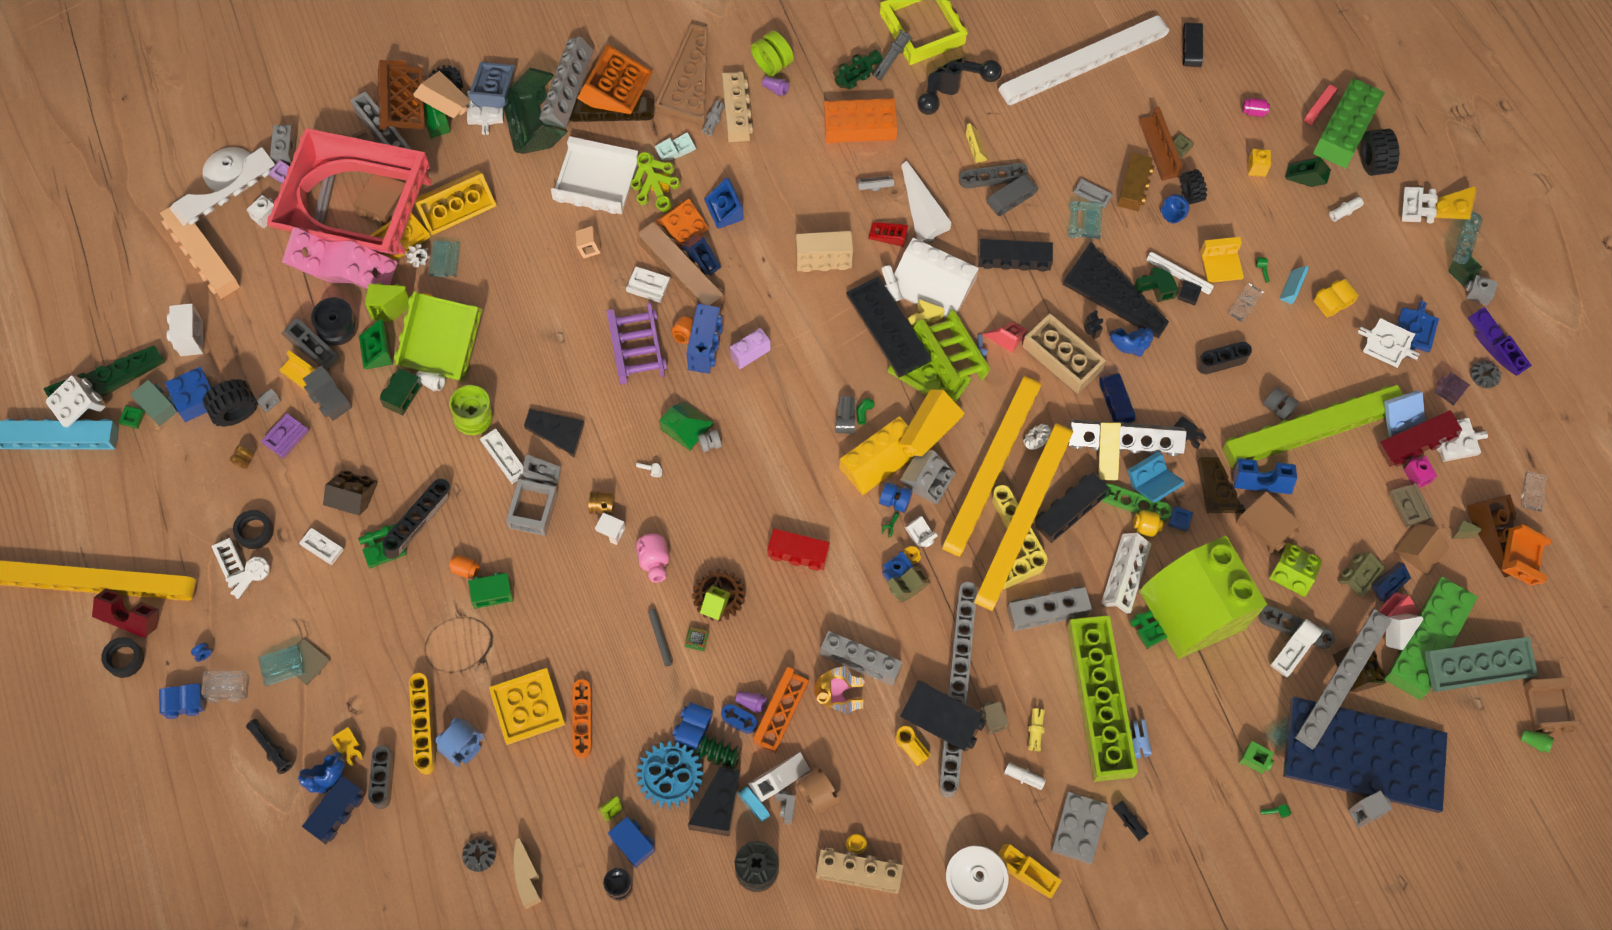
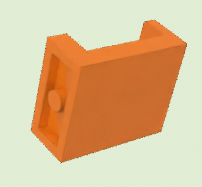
[1501,524,1552,586]

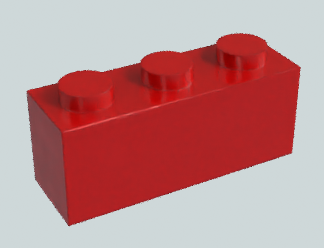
[767,528,830,571]

